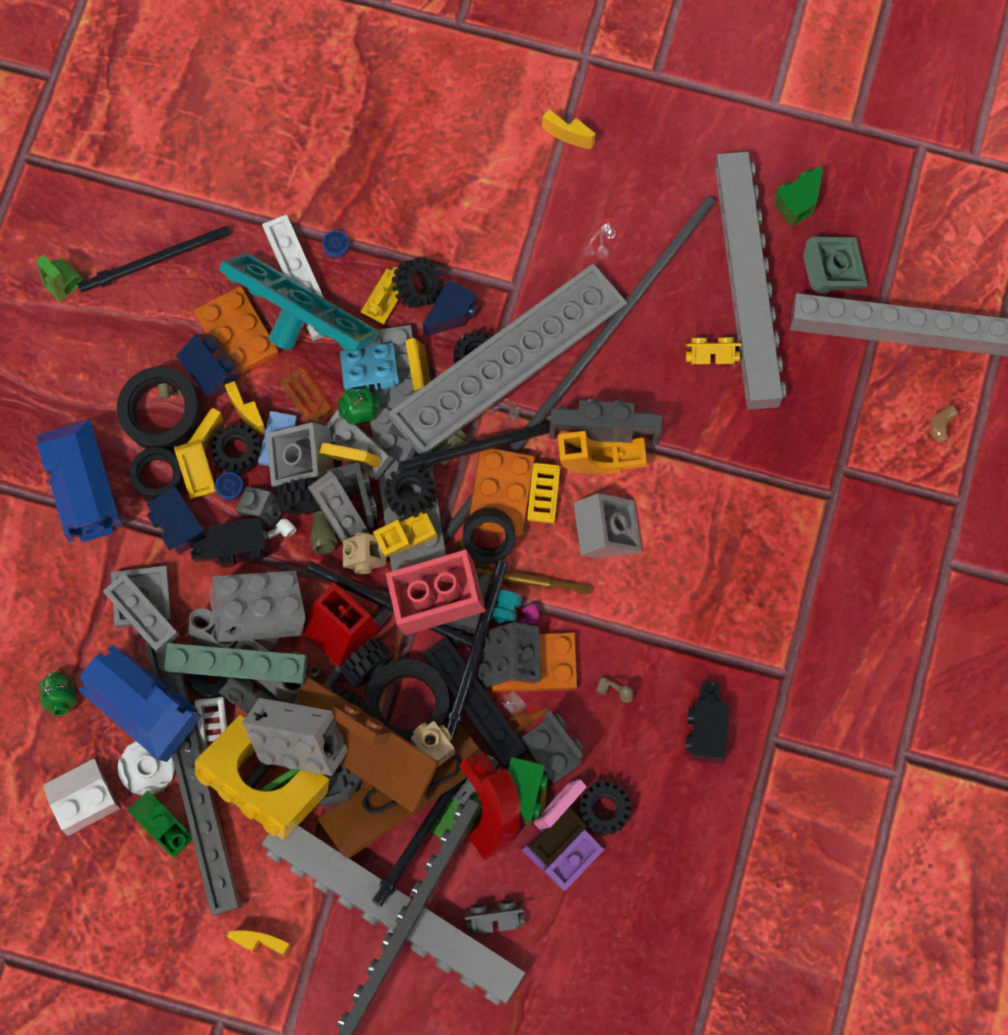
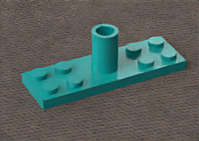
[219,252,380,352]

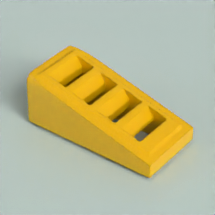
[527,463,560,524]

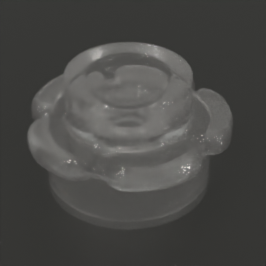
[502,690,527,715]

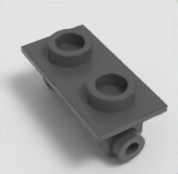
[218,677,276,713]
[464,899,525,935]

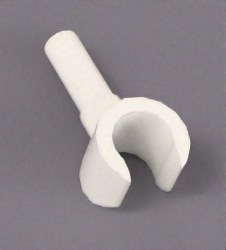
[268,519,297,539]

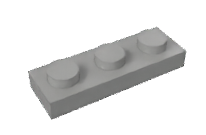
[325,410,394,480]
[308,471,369,544]
[103,573,179,653]

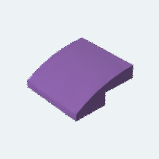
[520,829,604,891]

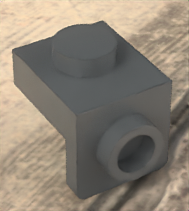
[235,487,281,527]

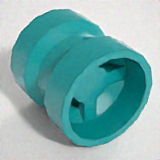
[491,590,522,625]

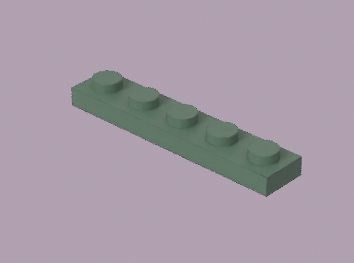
[164,643,307,684]

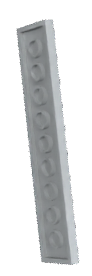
[387,264,627,453]
[365,325,446,571]

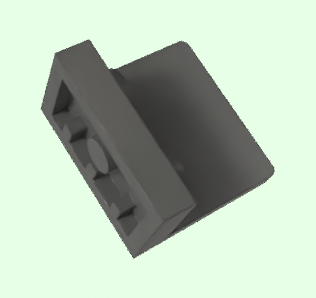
[326,462,378,530]
[478,622,541,689]
[520,710,584,786]

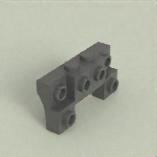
[549,399,662,445]

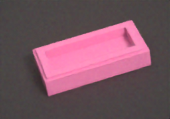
[534,780,587,830]

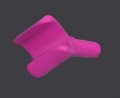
[517,604,540,625]

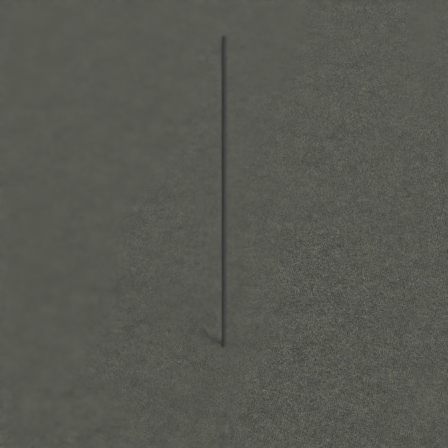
[231,196,716,807]

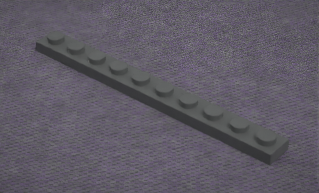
[145,639,242,916]
[336,799,479,1035]

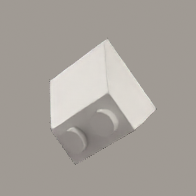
[43,759,120,836]

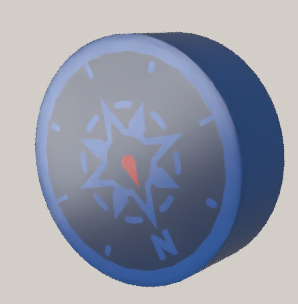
[322,230,349,258]
[215,472,244,501]

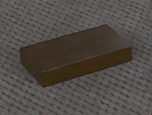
[526,806,588,867]

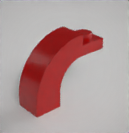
[459,752,520,860]

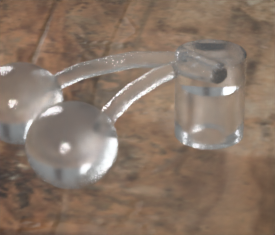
[583,223,616,260]
[485,397,520,422]

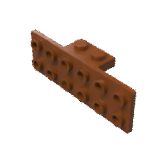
[293,677,439,812]
[318,724,482,858]

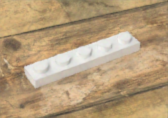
[262,214,324,341]

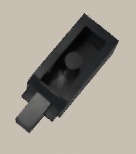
[190,517,271,567]
[685,681,729,764]

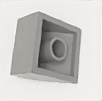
[266,422,334,487]
[574,493,642,559]

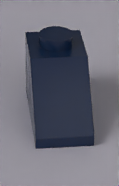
[423,280,479,336]

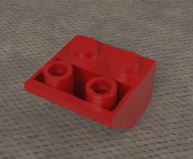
[303,583,380,668]

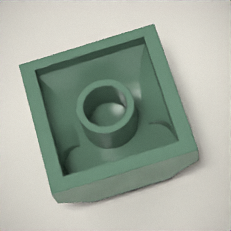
[803,237,868,294]

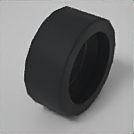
[129,447,184,501]
[463,508,515,563]

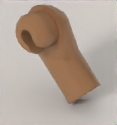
[930,405,958,443]

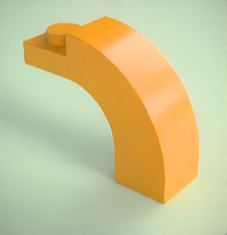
[558,431,648,475]

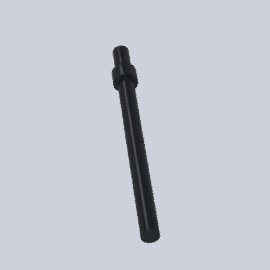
[77,226,230,293]
[400,423,550,472]

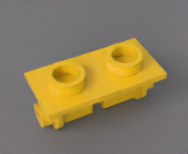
[361,267,398,325]
[685,337,741,365]

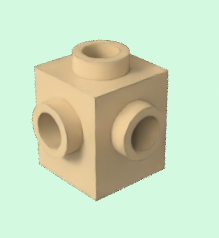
[343,532,386,574]
[411,721,455,767]

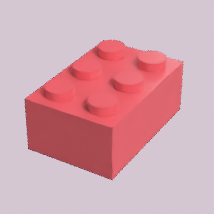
[386,550,486,635]

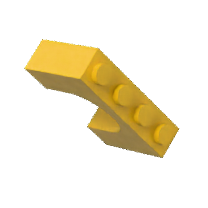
[195,715,329,840]

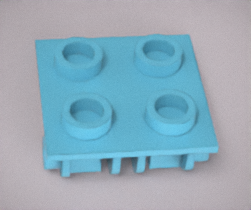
[340,343,399,391]

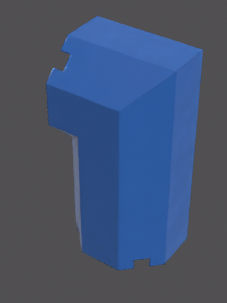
[36,419,122,542]
[78,645,202,762]

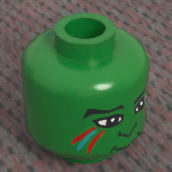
[337,387,379,425]
[38,672,77,716]

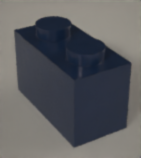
[176,334,242,396]
[146,486,207,555]

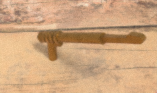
[457,540,592,594]

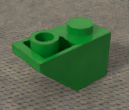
[773,166,823,227]
[508,757,549,826]
[127,790,193,858]

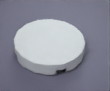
[118,742,176,796]

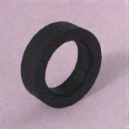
[117,367,203,451]
[364,659,450,743]

